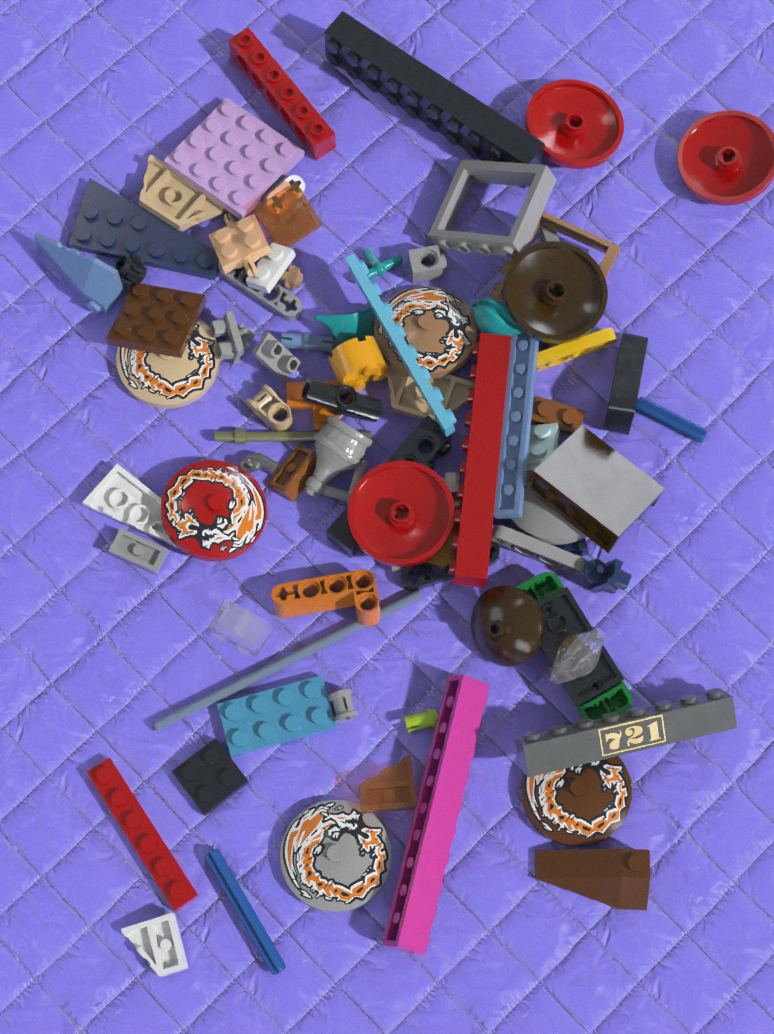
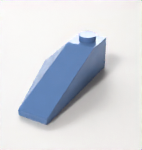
[34,233,124,315]

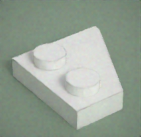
[121,913,189,977]

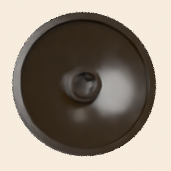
[503,241,608,344]

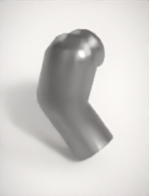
[239,453,280,475]

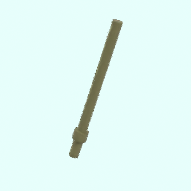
[214,429,371,444]

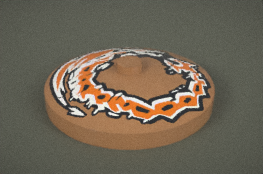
[374,286,477,379]

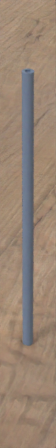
[153,589,423,732]

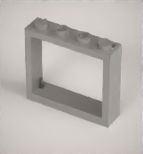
[428,159,557,258]

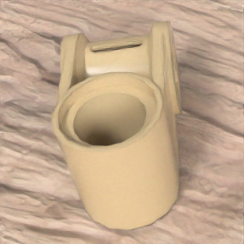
[246,384,293,431]

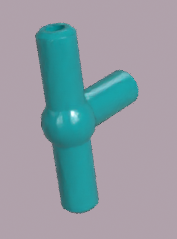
[363,248,403,280]

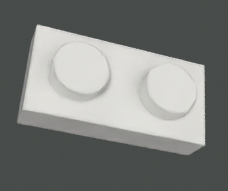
[246,242,296,294]

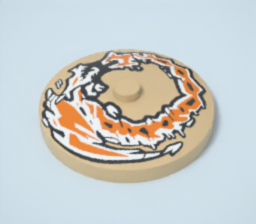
[116,319,220,409]

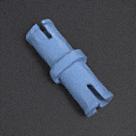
[281,332,334,353]

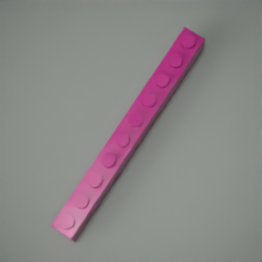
[382,674,489,956]

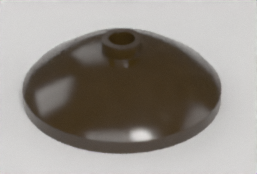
[470,585,544,667]

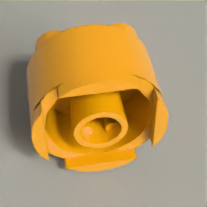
[328,336,388,392]

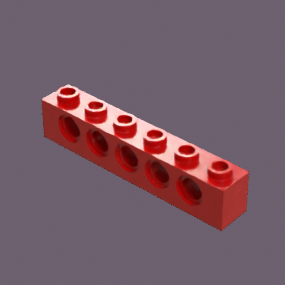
[228,27,336,161]

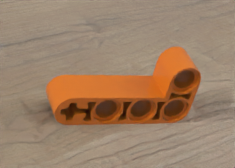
[271,570,381,626]

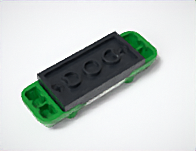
[517,572,632,720]

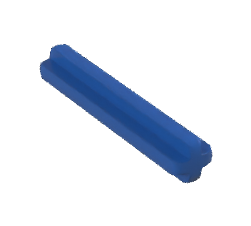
[635,396,708,443]

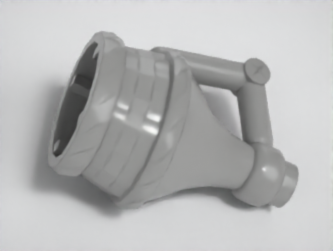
[304,415,373,502]

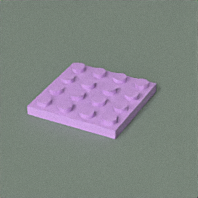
[164,98,305,220]

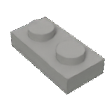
[108,528,169,575]

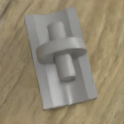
[210,311,255,364]
[251,332,300,380]

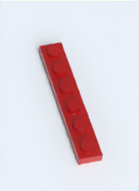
[86,757,199,912]

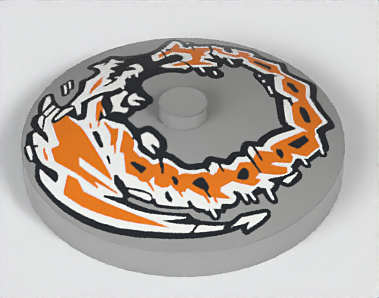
[280,800,391,913]

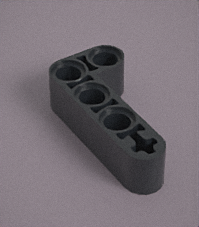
[603,332,648,435]

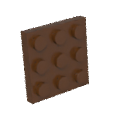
[107,282,206,358]

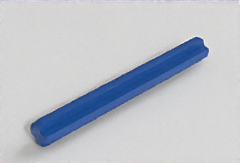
[205,849,286,975]

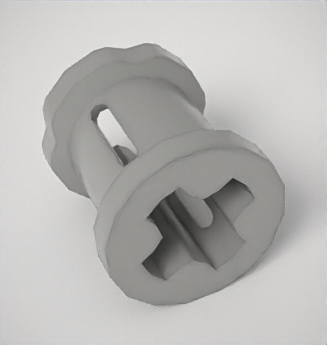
[328,689,359,723]

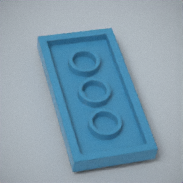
[217,675,337,758]

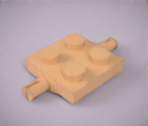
[209,213,272,276]

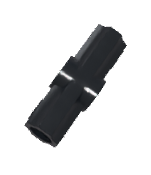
[301,378,382,423]

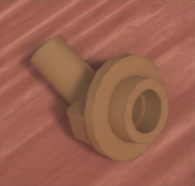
[279,265,303,291]

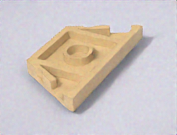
[139,155,227,231]
[387,365,474,423]

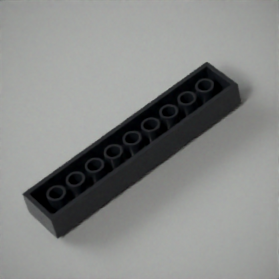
[324,11,545,189]

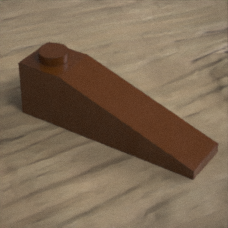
[535,849,650,911]

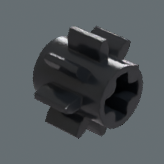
[115,253,147,287]

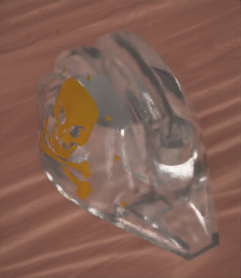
[550,628,606,685]

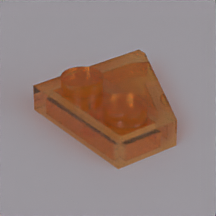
[358,755,417,814]

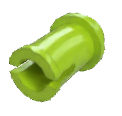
[404,707,438,733]

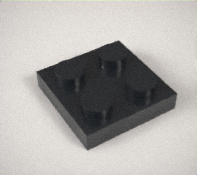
[172,738,249,816]

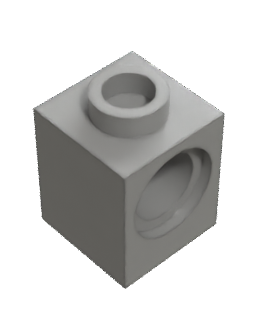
[408,245,447,283]

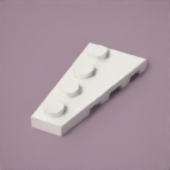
[82,464,178,548]

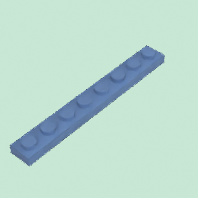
[494,332,539,519]

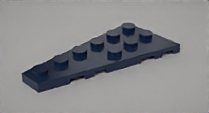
[68,178,219,281]

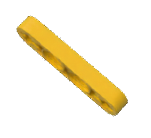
[536,328,617,372]

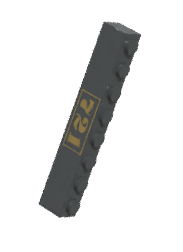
[515,688,737,777]

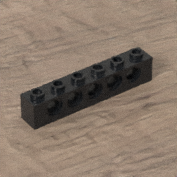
[326,415,452,558]

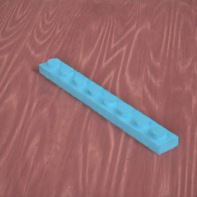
[345,253,457,437]

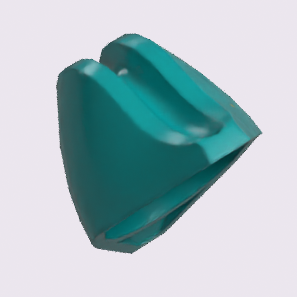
[470,297,523,336]
[314,308,375,343]

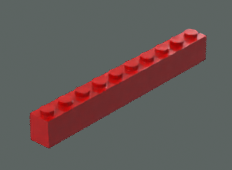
[448,332,511,588]

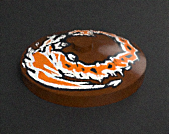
[521,756,632,847]

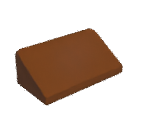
[268,444,317,502]

